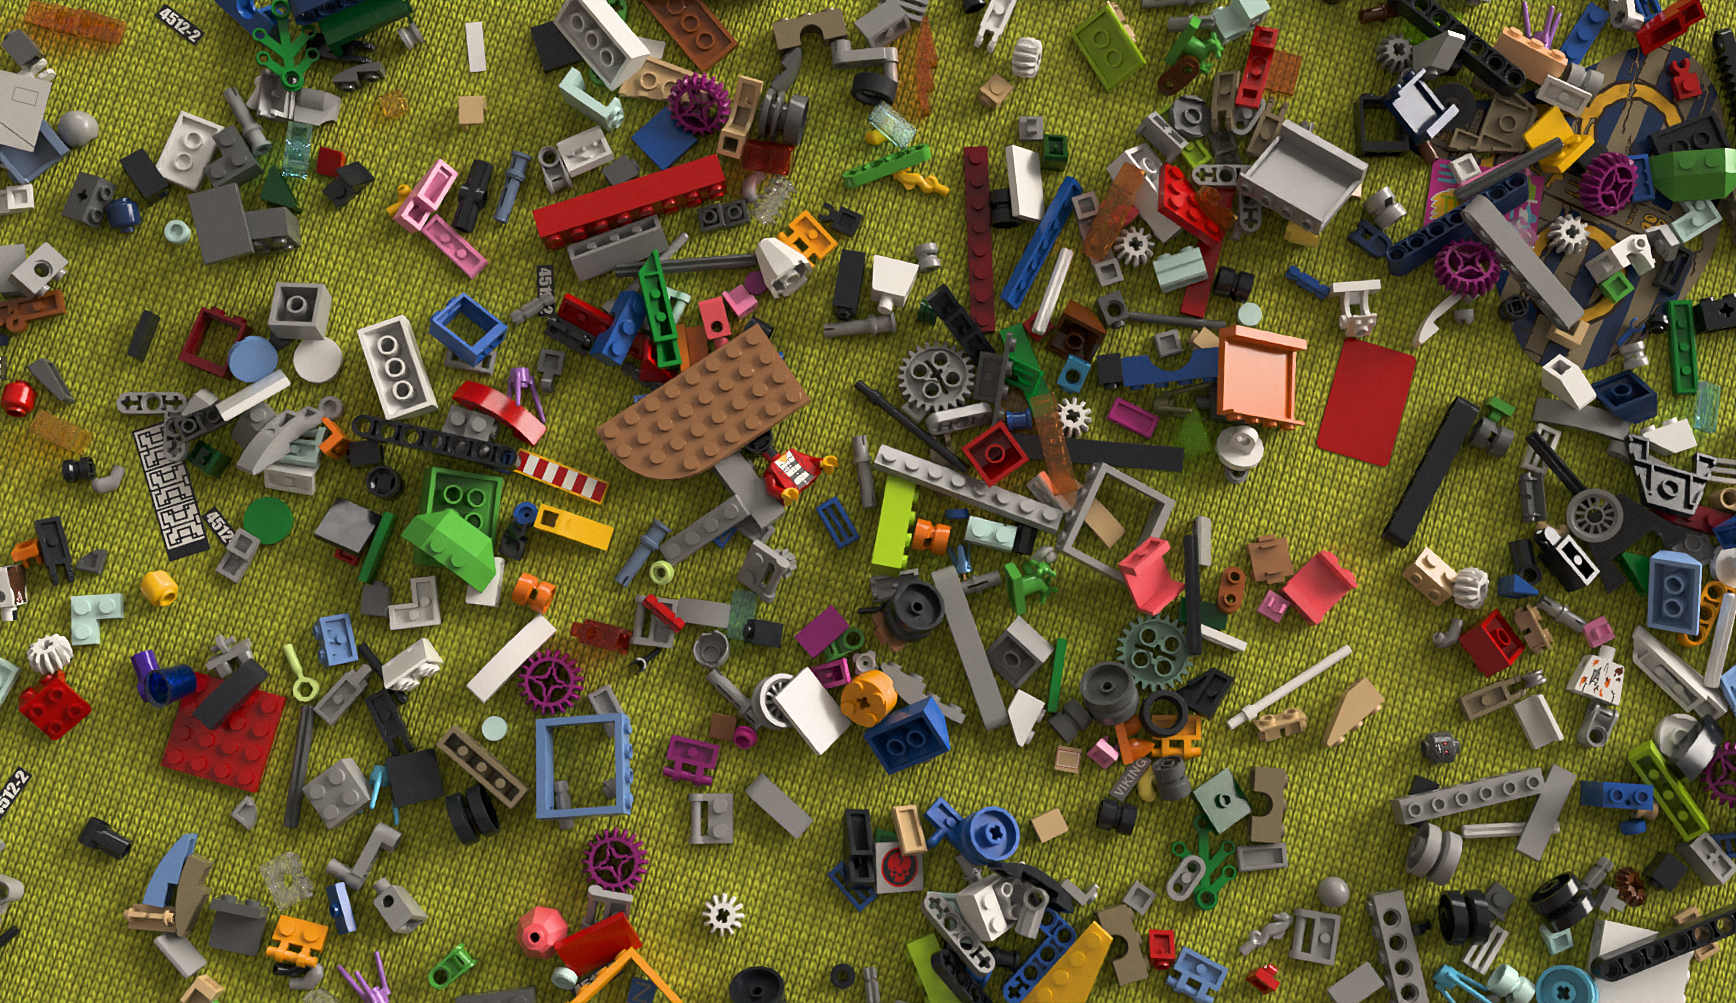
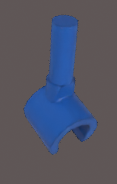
[1615,317,1645,347]

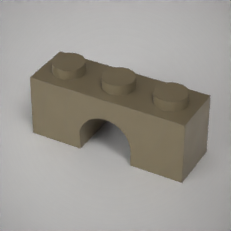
[772,7,847,58]
[1246,766,1288,844]
[1094,902,1150,986]

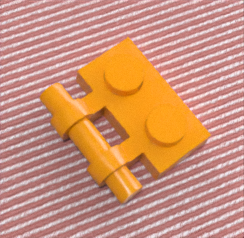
[776,209,838,269]
[1150,715,1201,760]
[266,915,330,968]

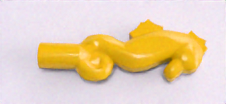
[892,167,950,197]

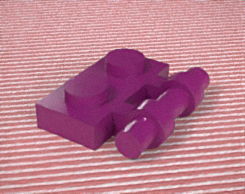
[663,735,720,787]

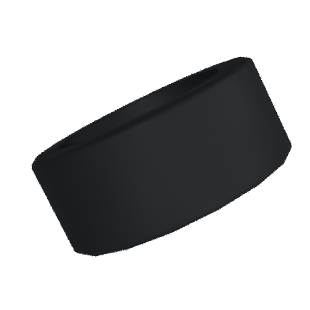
[850,72,898,107]
[1139,690,1189,738]

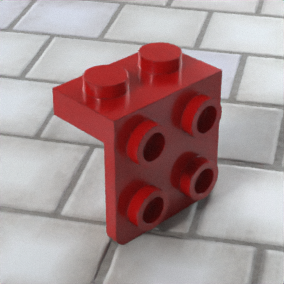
[18,669,92,740]

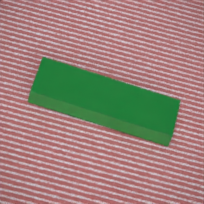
[358,511,398,585]
[1045,638,1067,713]

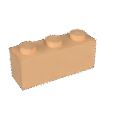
[1492,27,1568,85]

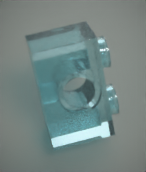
[282,121,313,179]

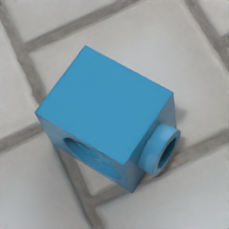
[1057,354,1091,394]

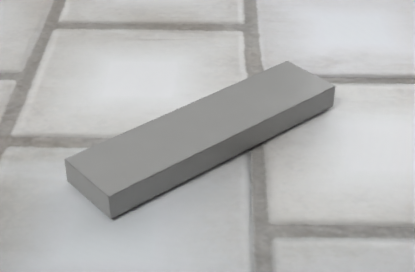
[1514,764,1577,862]

